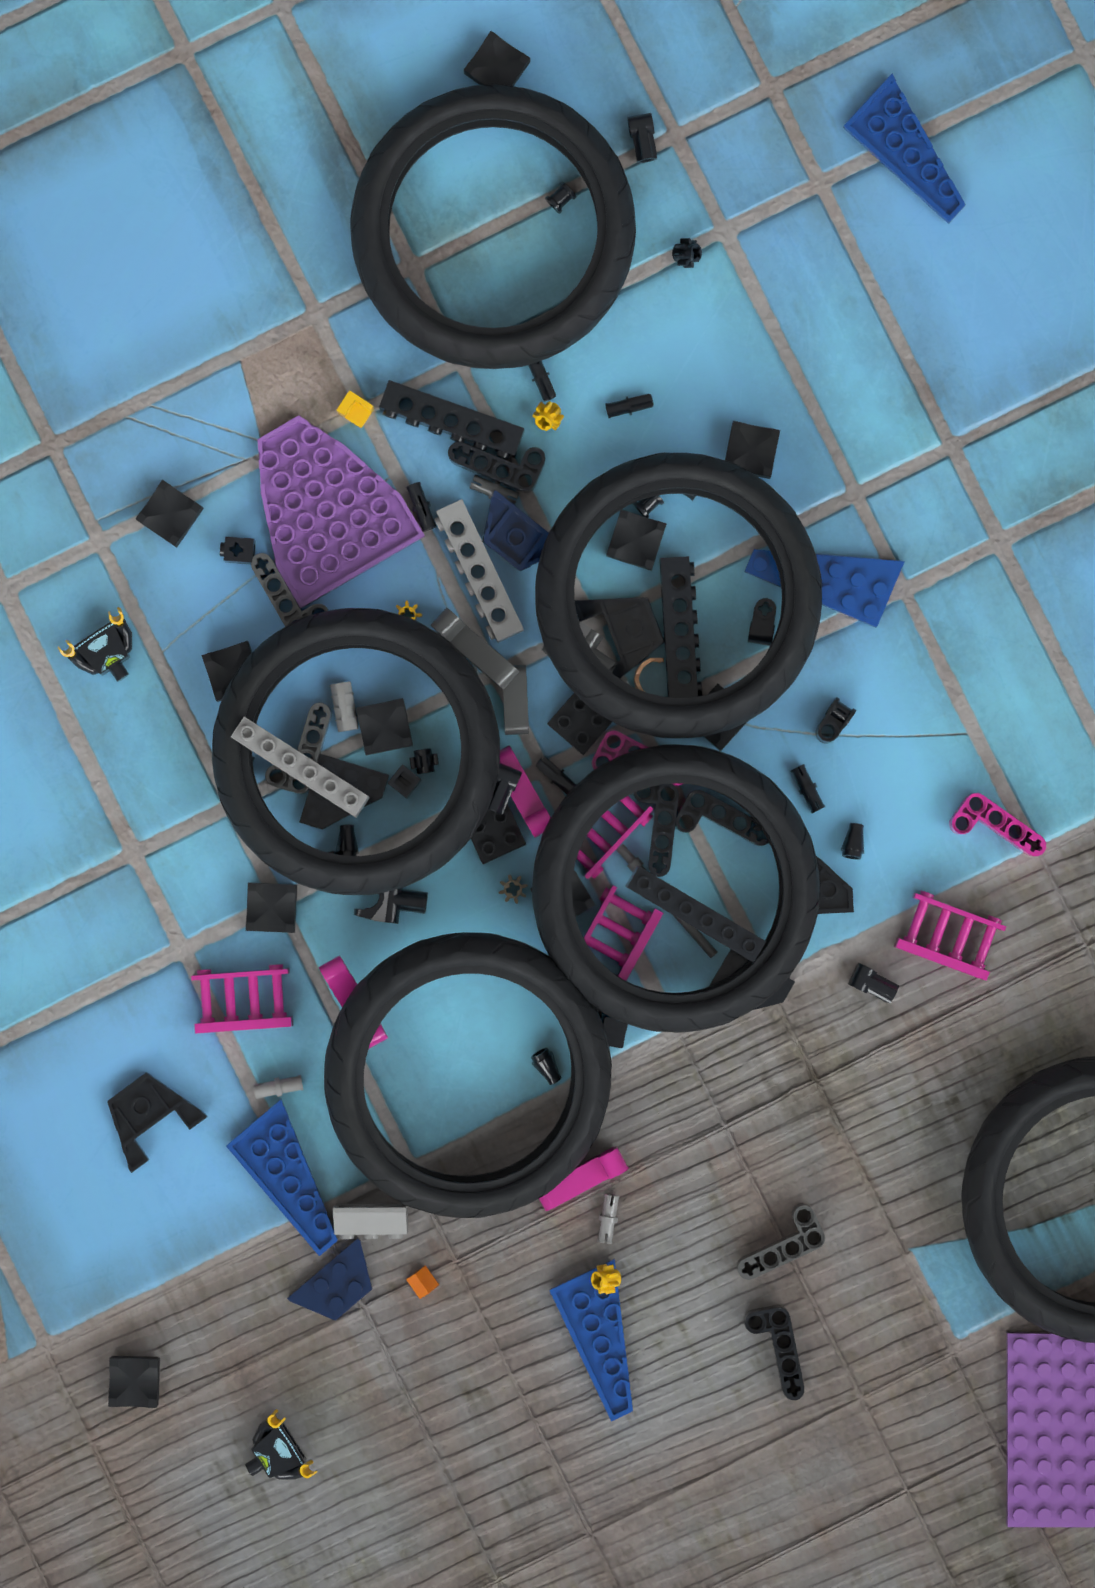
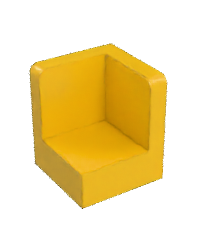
[336,390,374,428]

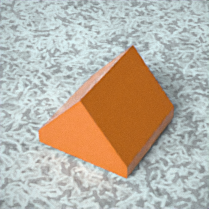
[406,1265,439,1299]

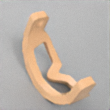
[634,658,664,692]

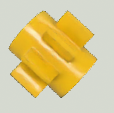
[532,401,564,431]
[396,601,423,621]
[591,1264,621,1294]

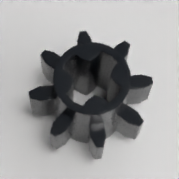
[672,238,702,268]
[409,748,439,774]

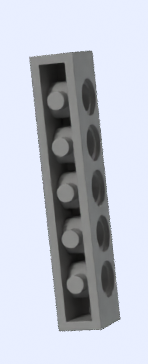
[434,499,524,643]
[231,717,370,818]

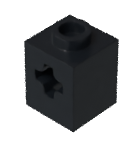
[220,537,256,565]
[388,764,422,799]

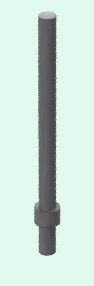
[616,844,717,958]

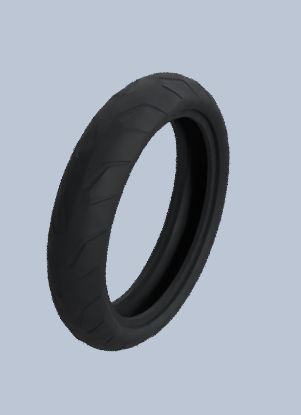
[350,84,636,369]
[535,452,822,738]
[212,608,500,895]
[532,744,820,1033]
[324,932,612,1218]
[961,1056,1095,1343]

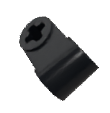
[748,598,776,646]
[816,697,857,744]

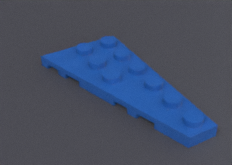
[843,74,966,224]
[744,549,905,628]
[226,1099,338,1256]
[549,1258,633,1422]

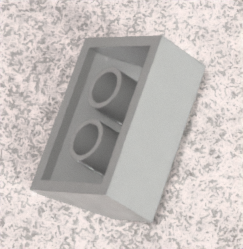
[333,1203,408,1239]

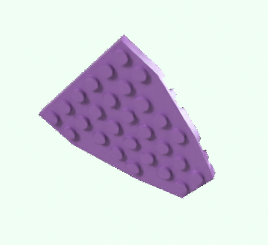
[257,415,425,609]

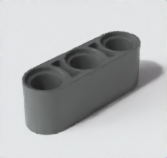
[503,665,529,735]

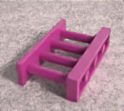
[577,796,653,880]
[583,885,664,981]
[894,890,1007,981]
[191,964,293,1034]

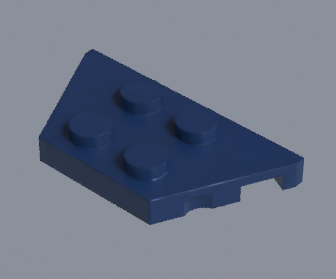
[482,490,549,571]
[287,1237,373,1321]

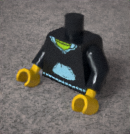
[58,607,132,682]
[245,1409,318,1480]

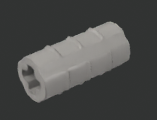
[330,681,359,732]

